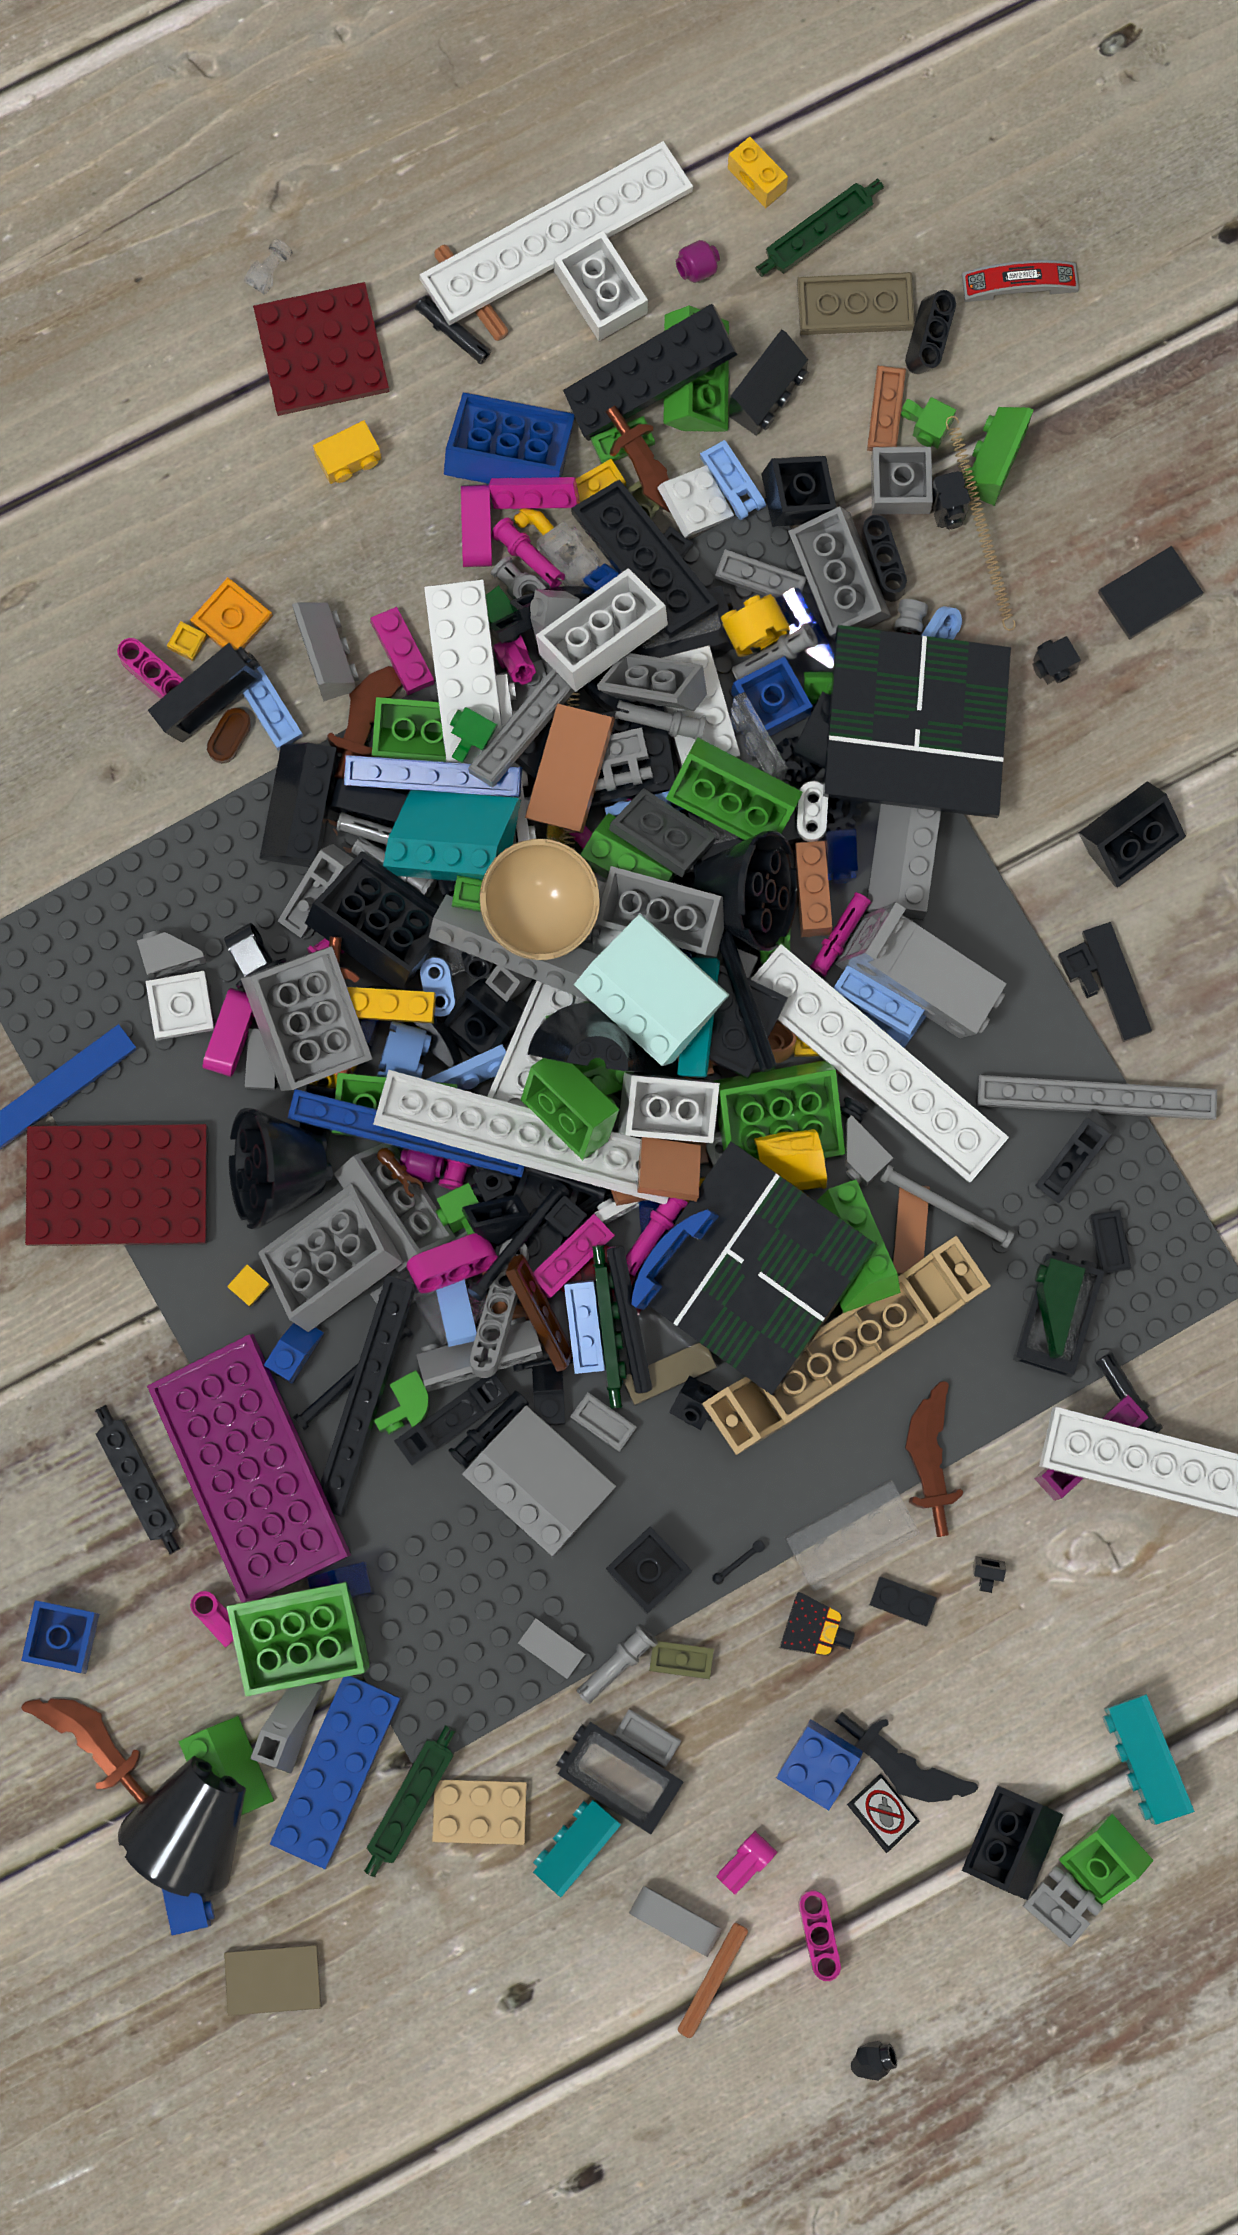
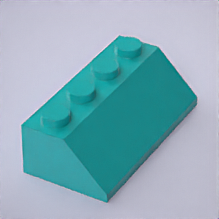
[1103,1694,1195,1825]

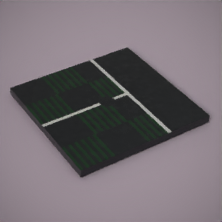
[823,625,1011,818]
[632,1142,878,1396]

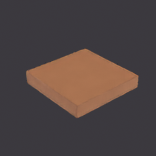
[637,1137,701,1202]

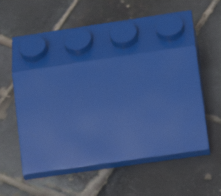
[444,392,575,484]

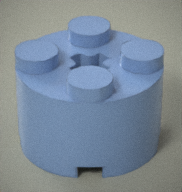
[377,1021,432,1078]

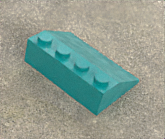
[383,790,521,881]

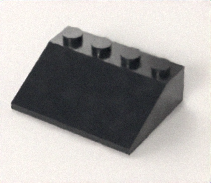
[305,851,440,990]

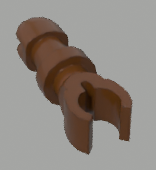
[377,1148,423,1199]

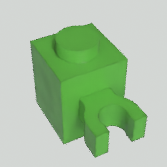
[900,397,956,449]
[436,1183,479,1235]

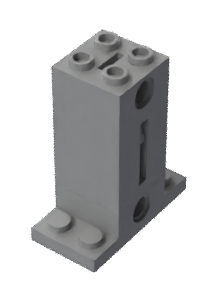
[835,902,1006,1038]

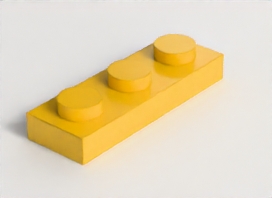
[347,987,436,1023]

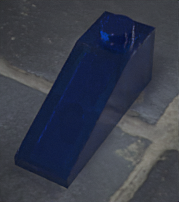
[775,587,834,669]

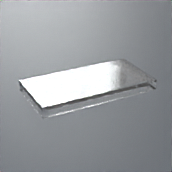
[785,1480,920,1592]

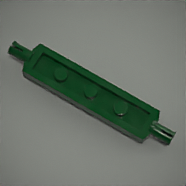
[755,178,884,277]
[592,1245,627,1408]
[364,1725,457,1877]

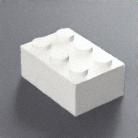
[554,231,648,341]
[618,1072,720,1143]

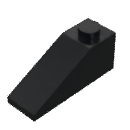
[1035,1109,1117,1203]

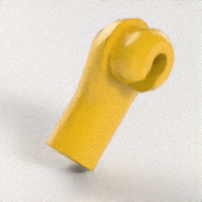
[514,508,556,539]

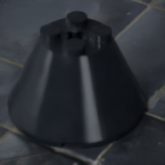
[693,831,798,951]
[229,1108,333,1229]

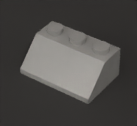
[292,602,359,702]
[597,653,707,711]

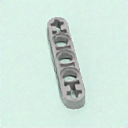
[469,1239,529,1378]

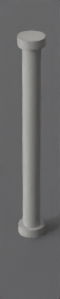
[880,1164,1015,1248]

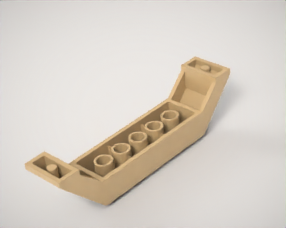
[702,1236,991,1455]

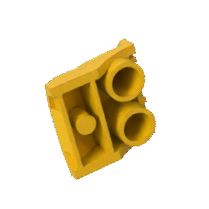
[754,1129,827,1190]

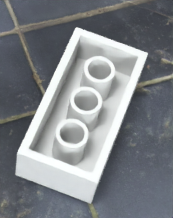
[536,568,668,692]
[663,646,741,769]

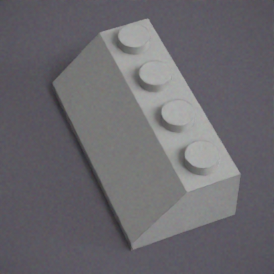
[788,506,891,637]
[866,804,941,920]
[595,866,724,957]
[334,1143,456,1273]
[416,1317,543,1392]

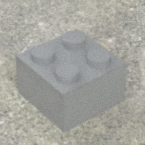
[871,447,933,514]

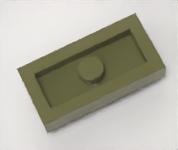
[649,1641,714,1679]

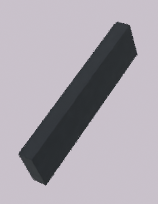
[1082,922,1152,1042]

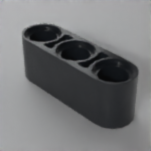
[905,290,956,375]
[861,515,907,602]
[328,778,407,827]

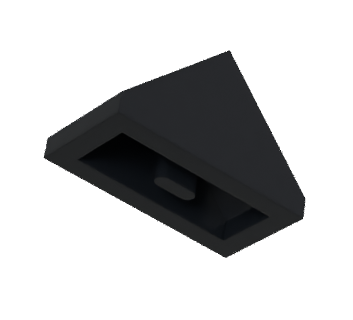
[462,1194,530,1246]

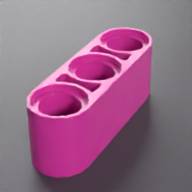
[461,485,492,567]
[117,638,183,699]
[203,988,254,1077]
[406,1233,498,1293]
[798,1890,841,1981]

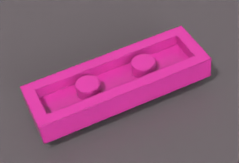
[489,477,580,509]
[370,607,434,695]
[533,1214,615,1298]

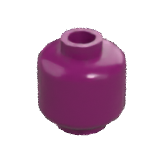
[675,240,720,283]
[400,1149,445,1183]

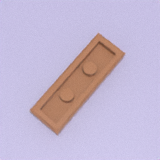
[867,366,906,451]
[893,1186,930,1275]

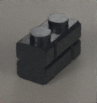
[932,471,971,530]

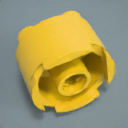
[721,594,791,657]

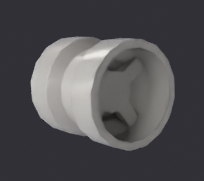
[894,599,928,635]

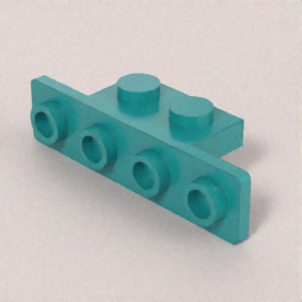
[677,958,720,1078]

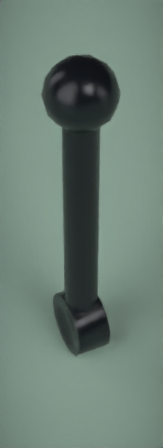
[513,1357,573,1372]
[712,1540,765,1585]

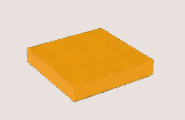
[190,577,273,648]

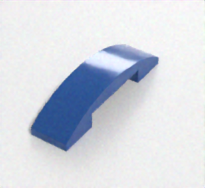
[631,1209,719,1310]

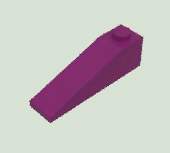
[1034,1395,1148,1501]

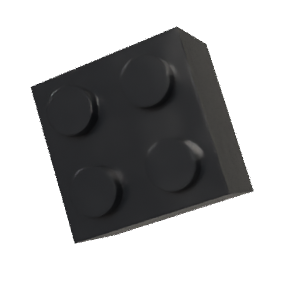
[761,456,837,527]
[606,1526,692,1615]

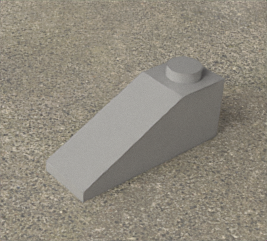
[530,589,580,675]
[278,844,354,938]

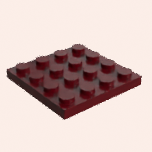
[253,282,390,416]

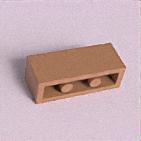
[794,841,833,937]

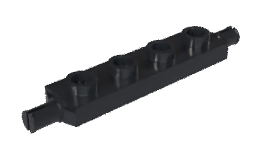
[95,1405,181,1555]

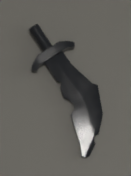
[835,1712,978,1803]

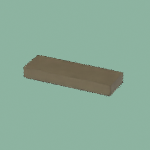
[623,1343,717,1406]

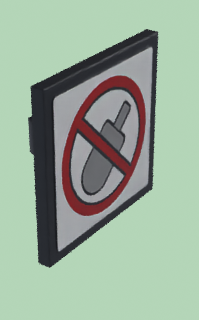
[847,1773,920,1853]

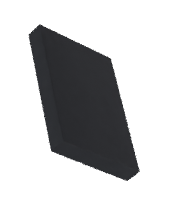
[1098,546,1203,640]

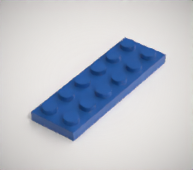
[270,1676,401,1869]

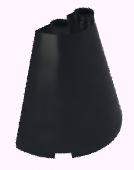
[527,1003,647,1072]
[118,1756,246,1898]

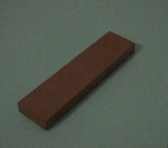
[505,1254,573,1372]

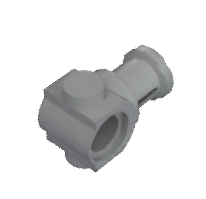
[491,556,551,601]

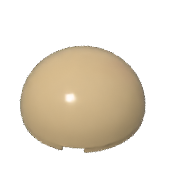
[479,839,600,960]

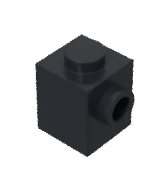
[1032,636,1081,685]

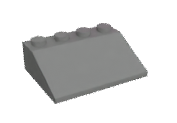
[241,946,372,1091]
[258,1183,403,1332]
[462,1405,617,1556]

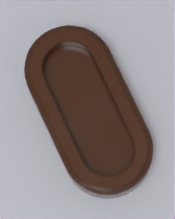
[207,708,251,764]

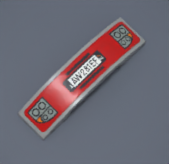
[962,260,1079,302]

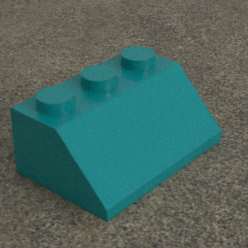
[533,1800,621,1898]

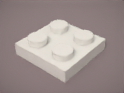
[657,465,734,538]
[146,971,214,1041]

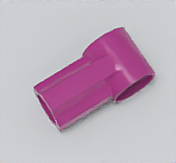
[493,635,536,685]
[190,1591,234,1648]
[716,1831,778,1895]

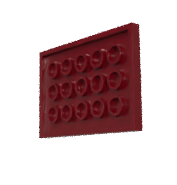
[25,1124,208,1246]

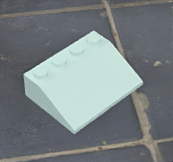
[574,914,729,1066]

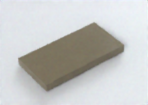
[797,272,915,335]

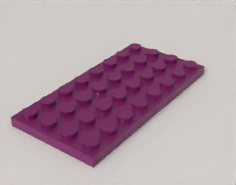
[147,1334,351,1603]

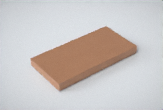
[525,703,615,833]

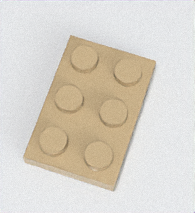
[432,1780,527,1845]

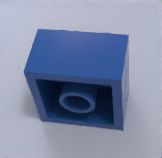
[731,656,813,742]
[21,1600,100,1674]
[776,1719,863,1811]

